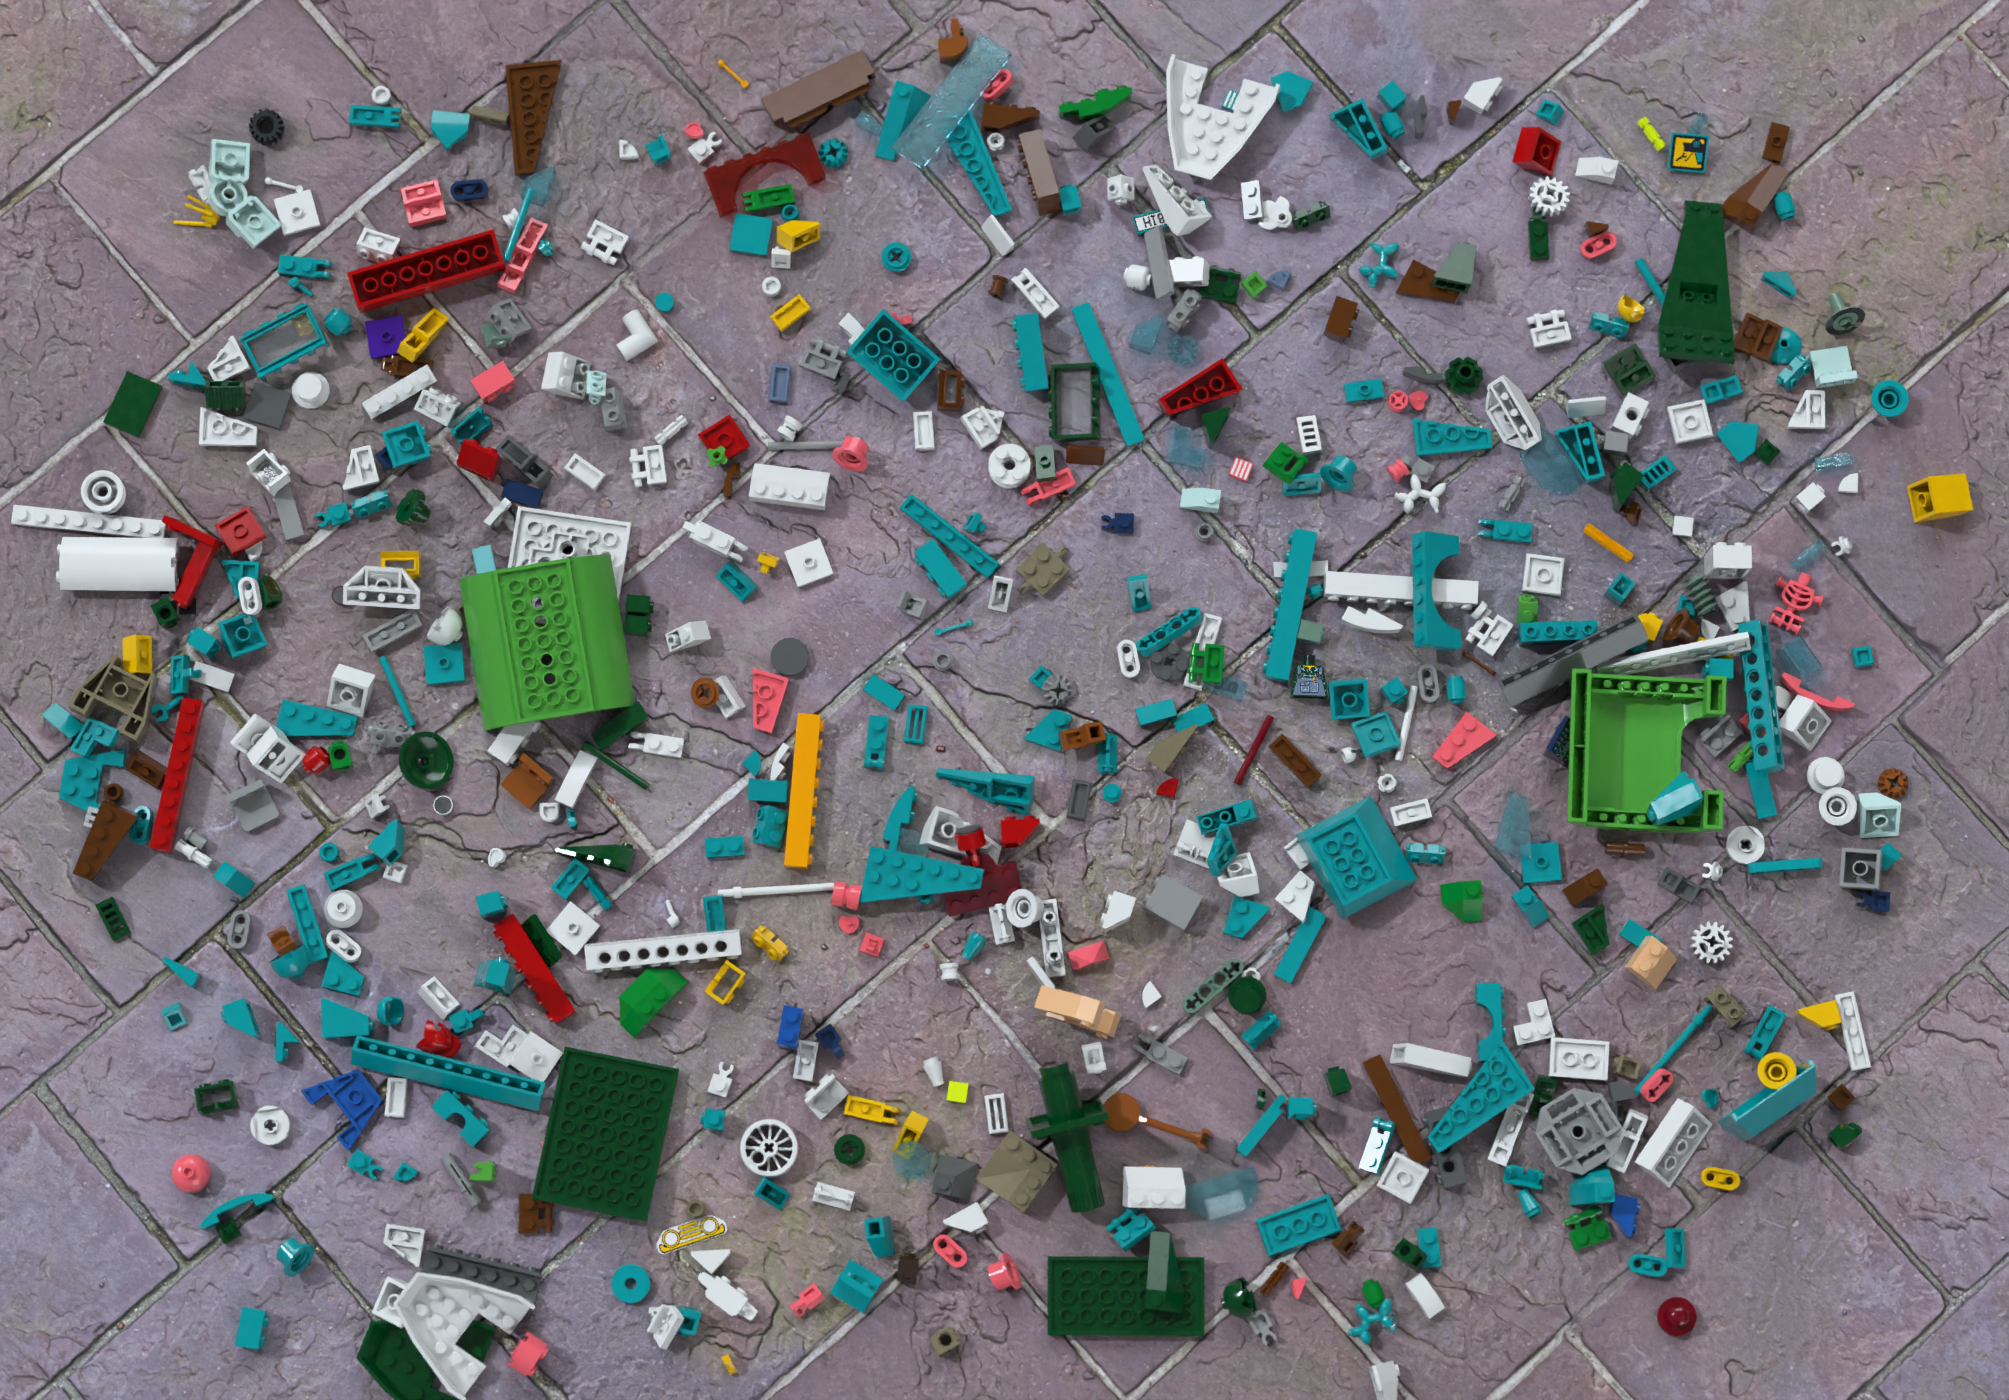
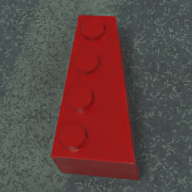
[1157,358,1243,417]

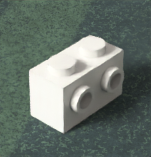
[1169,256,1210,287]

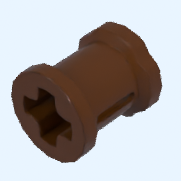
[988,275,1009,299]

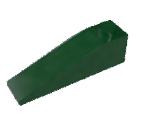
[1144,1231,1185,1313]

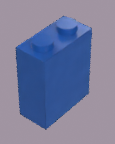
[777,1005,804,1051]

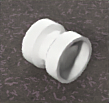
[777,415,802,442]

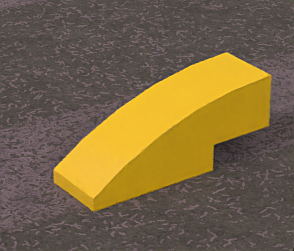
[397,308,449,363]

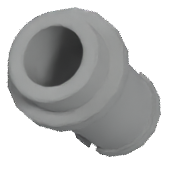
[182,827,208,850]

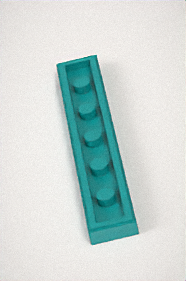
[899,494,1000,579]

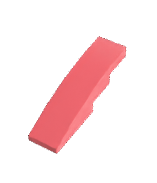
[497,217,548,294]

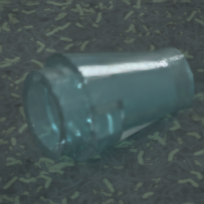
[854,110,883,136]

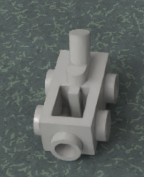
[1166,285,1202,333]
[367,721,415,755]

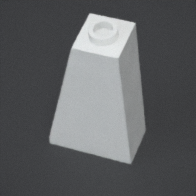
[1390,1043,1472,1077]

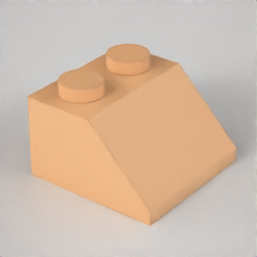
[1624,936,1677,990]

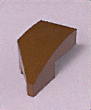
[723,463,740,498]

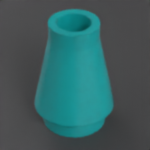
[961,931,987,961]
[1517,1188,1542,1219]

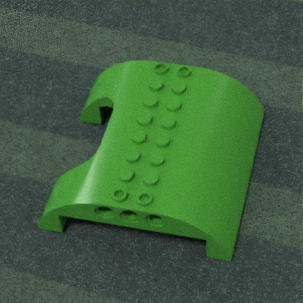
[1567,668,1727,833]

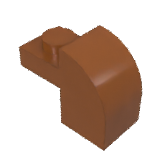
[938,19,968,63]
[1059,721,1106,751]

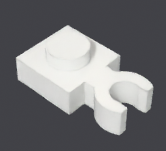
[688,132,722,164]
[484,498,512,530]
[707,1061,734,1098]

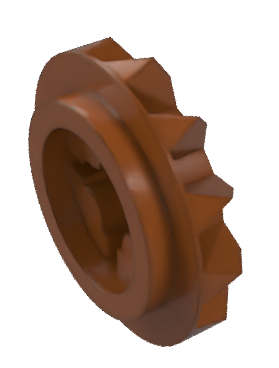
[691,677,721,708]
[1878,768,1909,799]

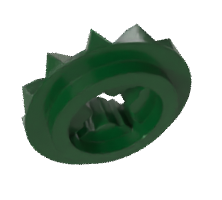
[834,1134,865,1165]

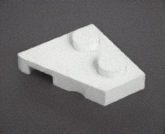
[1787,390,1825,429]
[343,445,380,491]
[1275,871,1315,923]
[383,1224,426,1267]

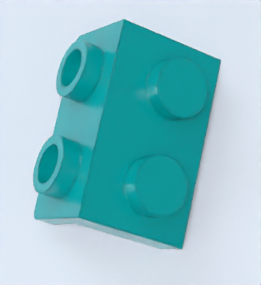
[752,805,789,849]

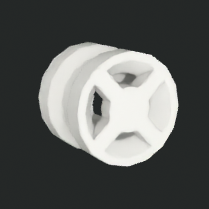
[502,208,525,232]
[940,963,960,981]

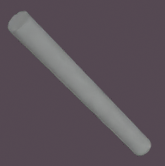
[768,441,843,450]

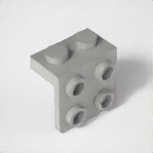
[226,778,279,832]

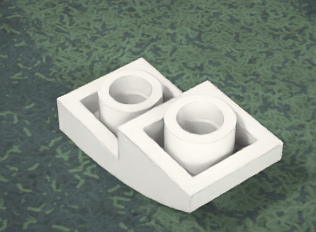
[190,661,235,692]
[770,743,791,781]
[1405,1273,1445,1319]

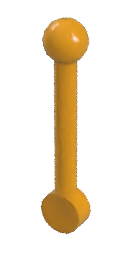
[718,60,749,88]

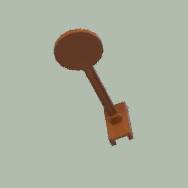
[1104,1093,1214,1154]

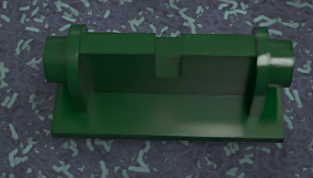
[1292,201,1331,231]

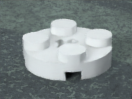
[1725,826,1765,865]
[250,1106,290,1145]

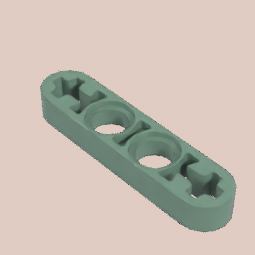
[1182,958,1244,1014]

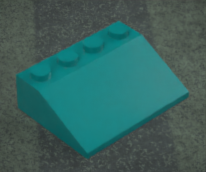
[846,309,940,402]

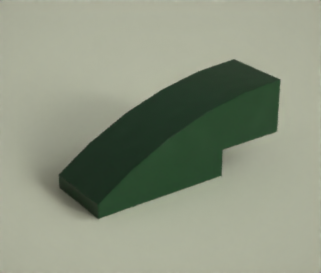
[591,701,649,751]

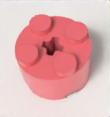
[506,1331,548,1377]

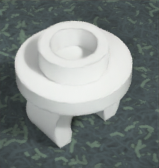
[1831,536,1853,556]
[1702,862,1723,881]

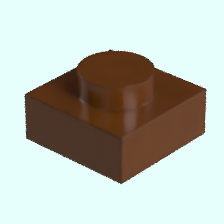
[1827,1084,1855,1111]

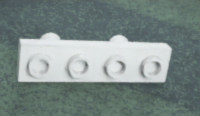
[1039,899,1066,978]

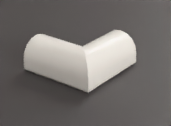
[616,309,658,361]

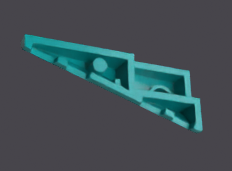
[936,768,1035,818]

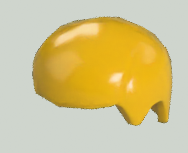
[1617,295,1645,322]

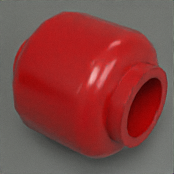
[302,746,331,775]

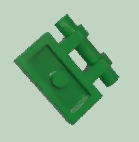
[1187,643,1225,684]
[1564,1206,1612,1251]

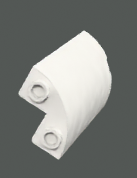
[56,537,179,591]

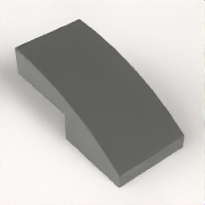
[1414,95,1428,139]
[1402,366,1443,385]
[1657,867,1701,905]

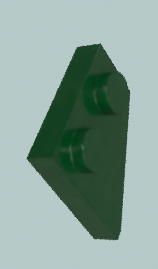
[1571,903,1609,956]

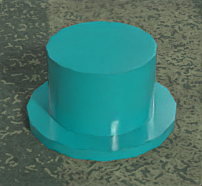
[1871,380,1909,417]
[1320,455,1357,492]
[276,1238,315,1277]

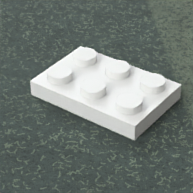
[1548,1037,1609,1081]

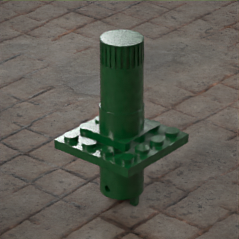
[1025,1061,1109,1213]

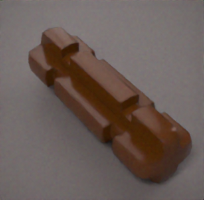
[1259,1262,1289,1297]

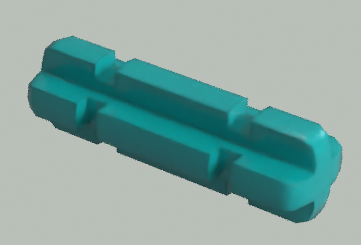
[583,876,612,911]

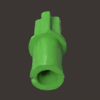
[1727,740,1753,774]

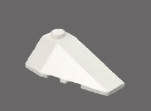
[919,806,1001,865]
[1369,1361,1400,1400]

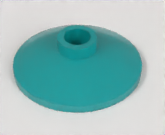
[1769,327,1802,364]

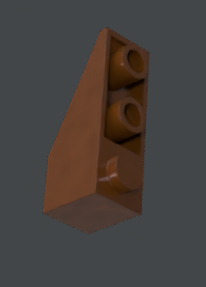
[981,102,1040,133]

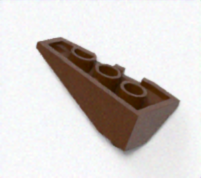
[1722,162,1789,233]

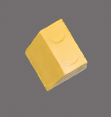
[1907,473,1973,523]

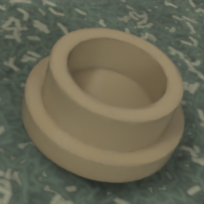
[686,1199,706,1219]

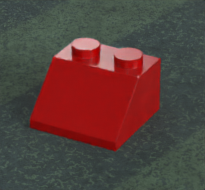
[1512,127,1562,176]

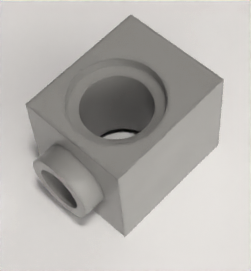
[1599,431,1629,456]

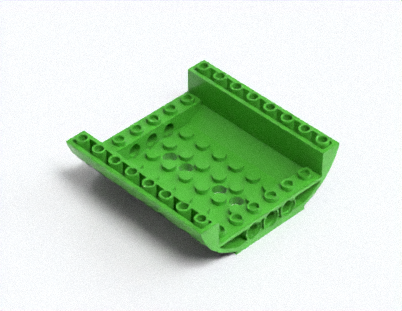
[459,554,635,731]

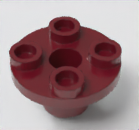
[1657,1297,1697,1336]

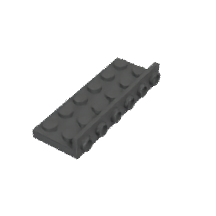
[421,1243,542,1316]

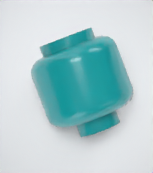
[324,308,352,336]

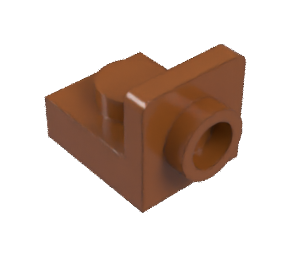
[267,925,298,957]

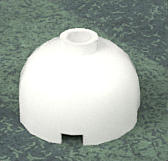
[427,606,463,645]

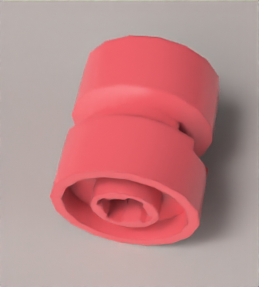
[831,880,862,910]

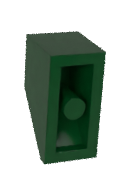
[1324,1066,1352,1097]

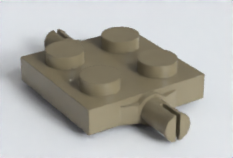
[1016,543,1070,597]

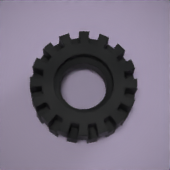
[249,109,285,145]

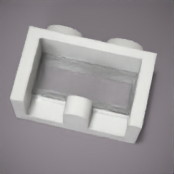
[246,449,291,497]

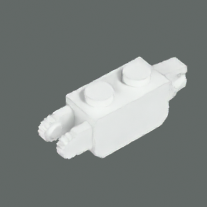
[682,521,748,562]
[698,1272,758,1321]

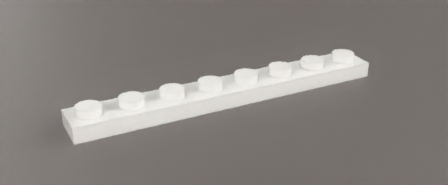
[11,505,166,538]
[1596,632,1751,675]

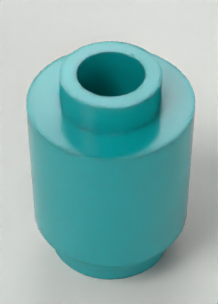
[1380,110,1406,140]
[1773,191,1796,221]
[1446,676,1467,705]

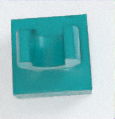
[962,512,987,533]

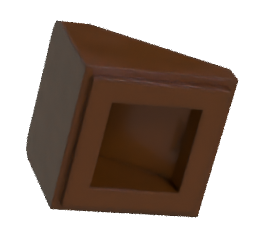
[1446,100,1462,125]
[1584,221,1609,238]

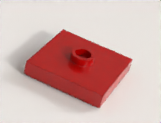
[698,414,751,467]
[215,506,267,557]

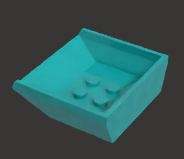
[1295,796,1417,920]
[1717,1059,1816,1141]

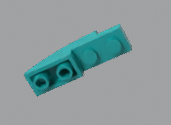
[883,785,918,852]

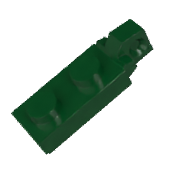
[1528,207,1549,260]

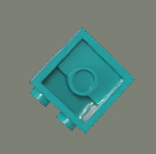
[381,421,432,469]

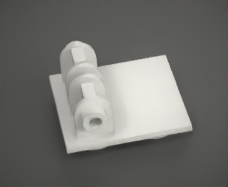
[1173,819,1217,869]

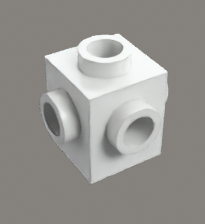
[1107,175,1134,205]

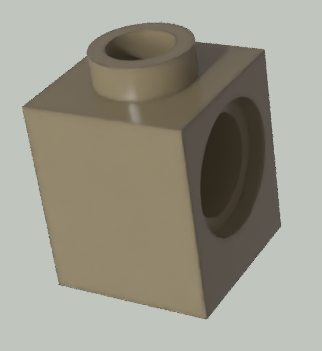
[929,1327,961,1356]

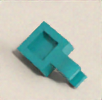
[448,1009,485,1034]

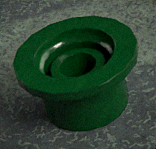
[1228,976,1267,1014]

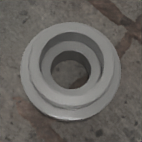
[1195,522,1214,542]

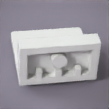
[804,1074,849,1120]

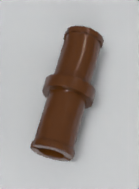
[1605,841,1645,857]

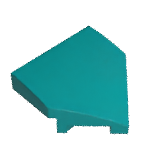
[1271,71,1314,113]
[430,110,471,151]
[1716,421,1760,463]

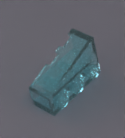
[1494,793,1532,861]

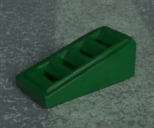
[95,897,131,941]

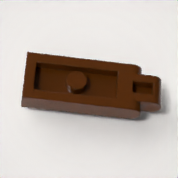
[381,356,434,377]

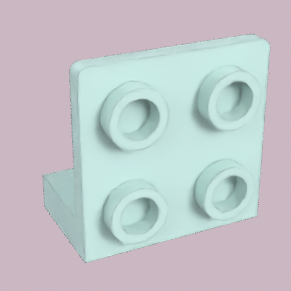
[1810,346,1858,389]

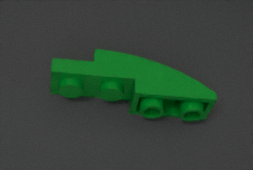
[1058,86,1132,122]

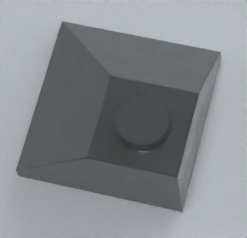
[931,1154,978,1201]

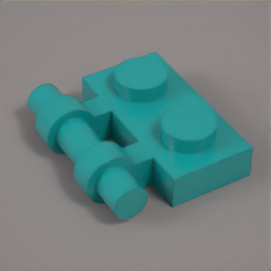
[1106,1207,1156,1252]

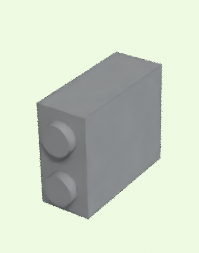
[1142,874,1203,932]

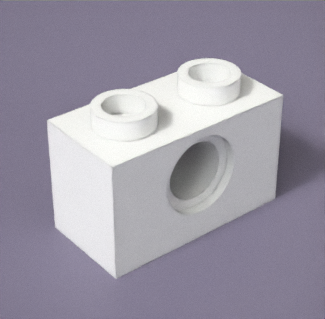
[1610,392,1650,439]

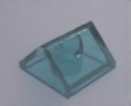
[1776,635,1822,680]

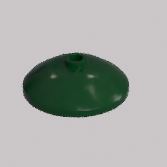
[399,731,453,789]

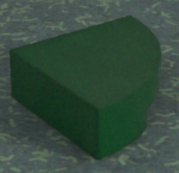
[1255,1088,1266,1108]

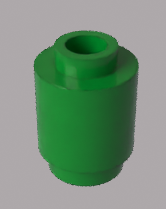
[1360,1278,1386,1309]

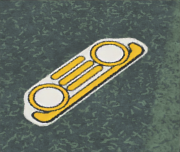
[656,1215,727,1254]

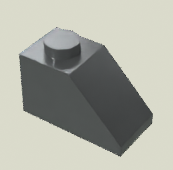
[1072,114,1116,152]

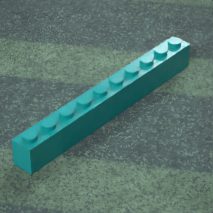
[351,1035,546,1111]

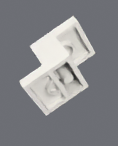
[230,714,306,783]

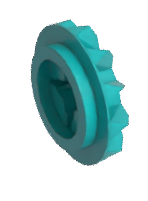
[818,138,848,168]
[881,242,912,272]

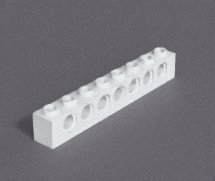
[584,929,742,973]

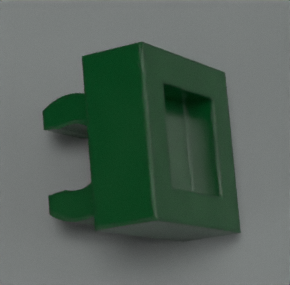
[1753,439,1780,466]
[215,1218,242,1245]

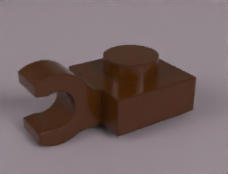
[1332,1221,1365,1258]

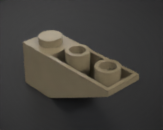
[1146,724,1199,773]

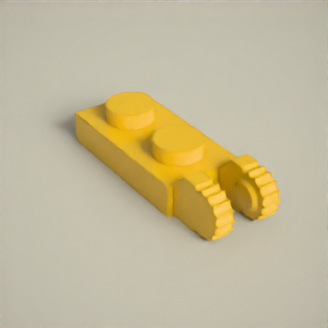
[844,1095,901,1125]

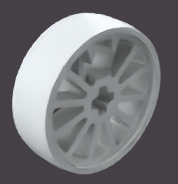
[740,1119,799,1178]

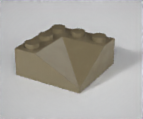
[976,1131,1058,1213]

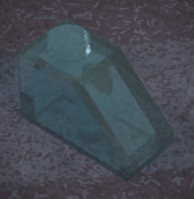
[519,166,556,207]
[1127,315,1164,355]

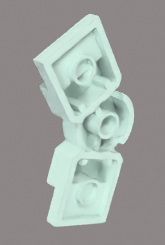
[208,139,282,249]

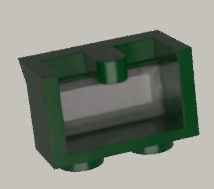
[194,1079,240,1115]

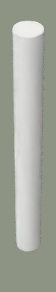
[1395,686,1418,761]

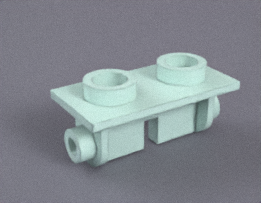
[586,370,606,405]

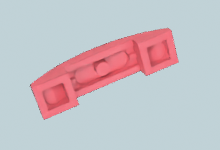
[1780,672,1855,711]

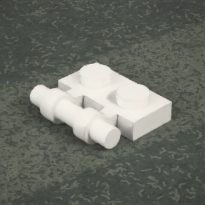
[581,219,629,265]
[1526,309,1571,349]
[629,445,667,487]
[1465,608,1513,657]

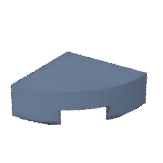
[1266,271,1292,291]

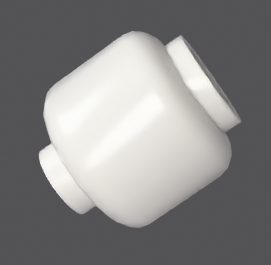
[1123,264,1152,291]

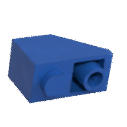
[1609,1194,1640,1238]

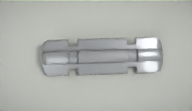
[1498,476,1525,511]

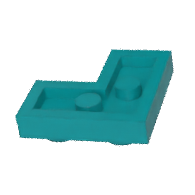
[70,716,120,759]

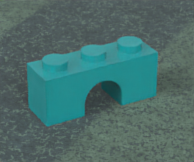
[431,1090,491,1148]

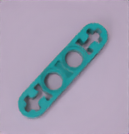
[1136,607,1203,657]
[1747,858,1823,874]

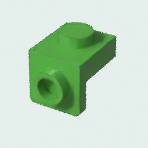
[1517,594,1538,624]

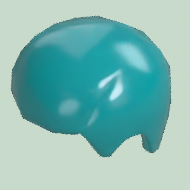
[376,996,404,1026]

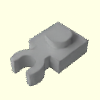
[1246,1308,1277,1345]

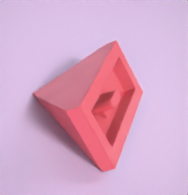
[1067,940,1110,971]

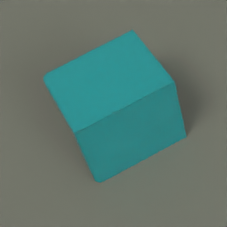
[646,134,671,166]

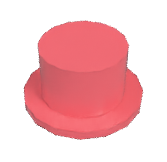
[832,436,869,472]
[988,1252,1022,1291]

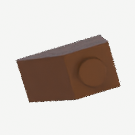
[1562,868,1608,906]

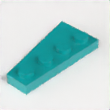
[1412,418,1492,457]
[276,699,358,737]

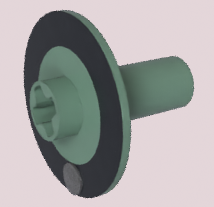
[1825,293,1865,335]

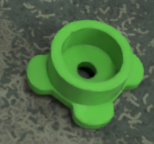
[707,446,728,467]

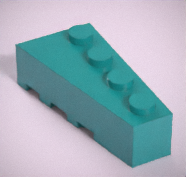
[1011,313,1048,391]
[473,957,517,995]

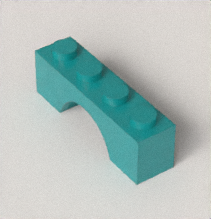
[1475,983,1506,1062]

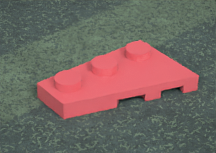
[752,667,789,734]
[1432,712,1497,769]

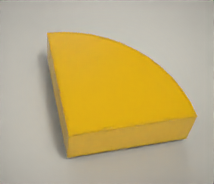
[721,1354,737,1375]

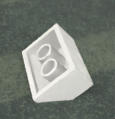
[1122,1166,1186,1208]

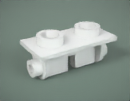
[188,165,212,205]
[989,903,1015,945]
[812,1182,855,1211]

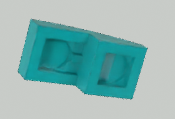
[1700,375,1743,404]

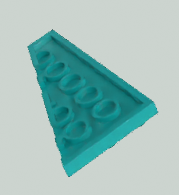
[859,846,984,903]

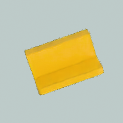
[122,634,152,675]

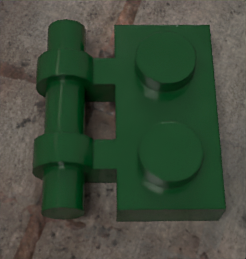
[1200,265,1242,304]

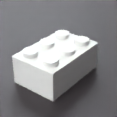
[1704,542,1752,579]

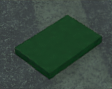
[103,371,163,438]

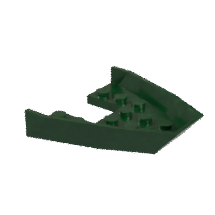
[356,1320,498,1400]

